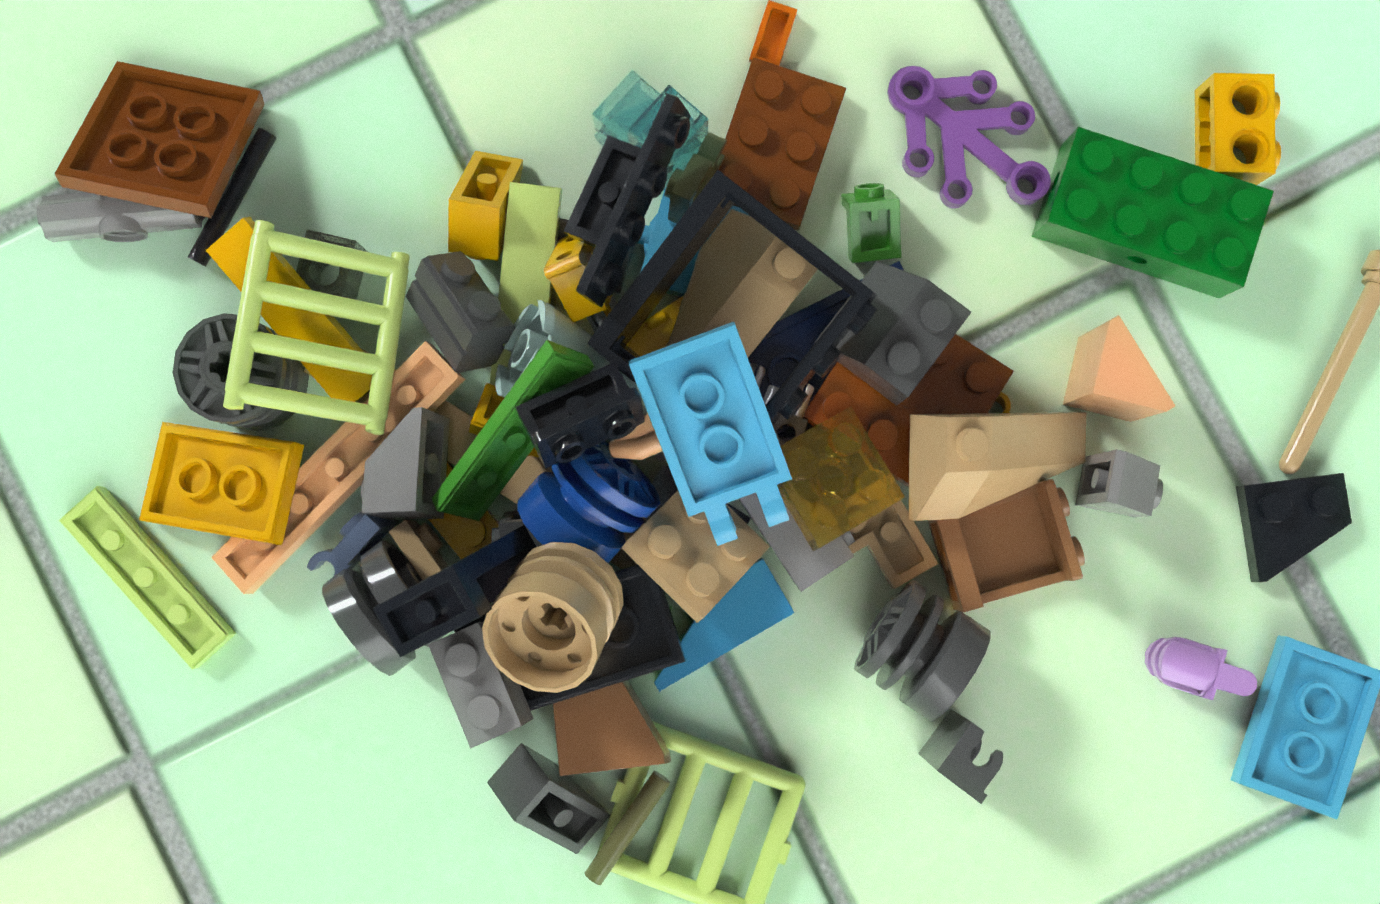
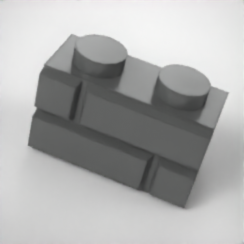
[405,251,515,373]

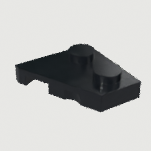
[1236,473,1352,582]

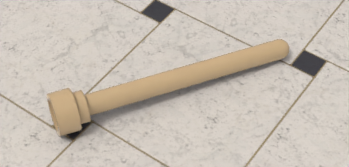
[1279,250,1380,474]

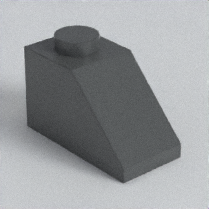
[487,743,610,854]

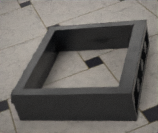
[587,170,877,425]

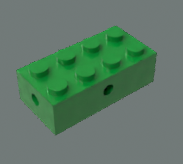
[1032,127,1274,298]

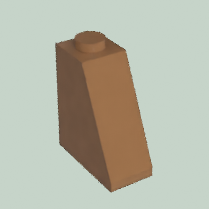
[553,680,671,776]

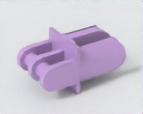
[1145,637,1257,700]

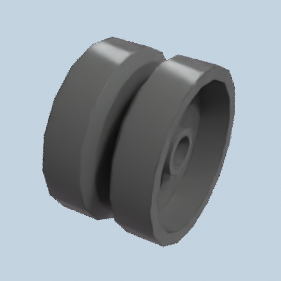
[322,540,447,676]

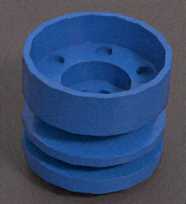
[517,441,660,563]

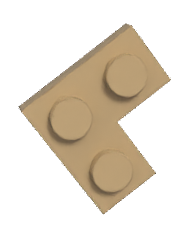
[824,475,939,589]

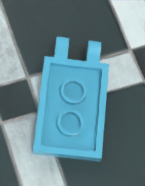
[629,321,792,546]

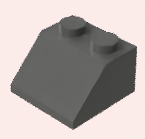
[814,261,971,406]

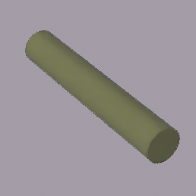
[584,771,671,885]

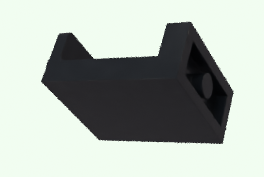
[373,525,536,657]

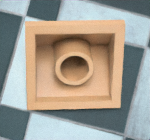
[1063,315,1175,422]

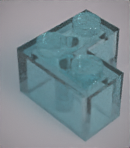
[592,70,708,190]

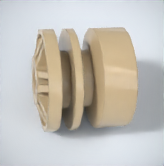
[482,542,624,693]

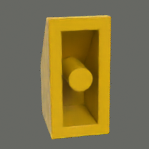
[448,151,523,261]

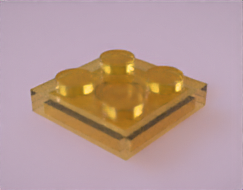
[777,407,905,551]

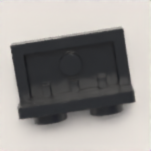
[515,362,645,468]

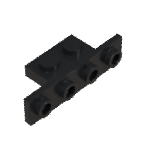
[564,93,691,307]

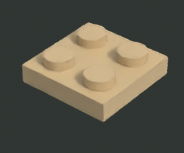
[621,491,770,623]

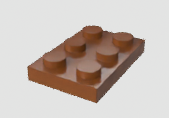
[712,57,846,231]

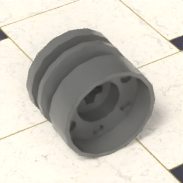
[172,313,309,431]
[854,580,991,722]

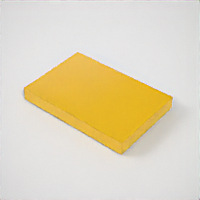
[139,422,304,545]

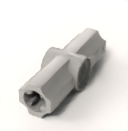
[37,192,205,242]

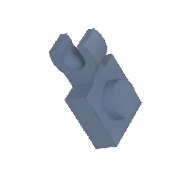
[307,512,398,577]

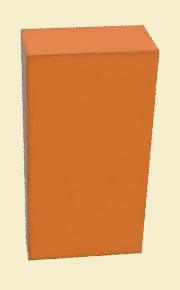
[749,0,798,66]

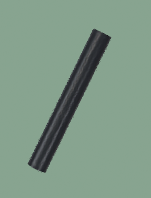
[187,127,276,267]

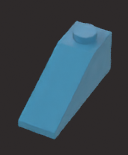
[654,558,794,692]

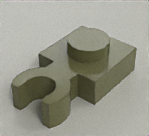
[665,132,727,224]

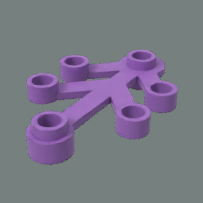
[887,66,1051,209]

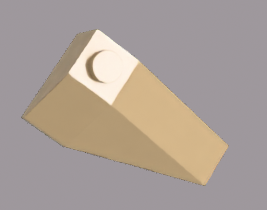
[666,209,818,357]
[908,412,1087,521]

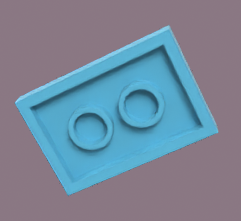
[1230,635,1380,819]

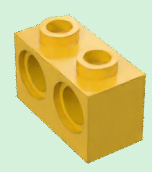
[1194,73,1281,185]

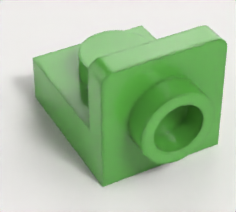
[841,183,902,263]

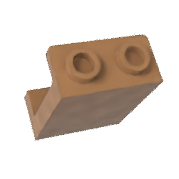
[927,479,1085,612]

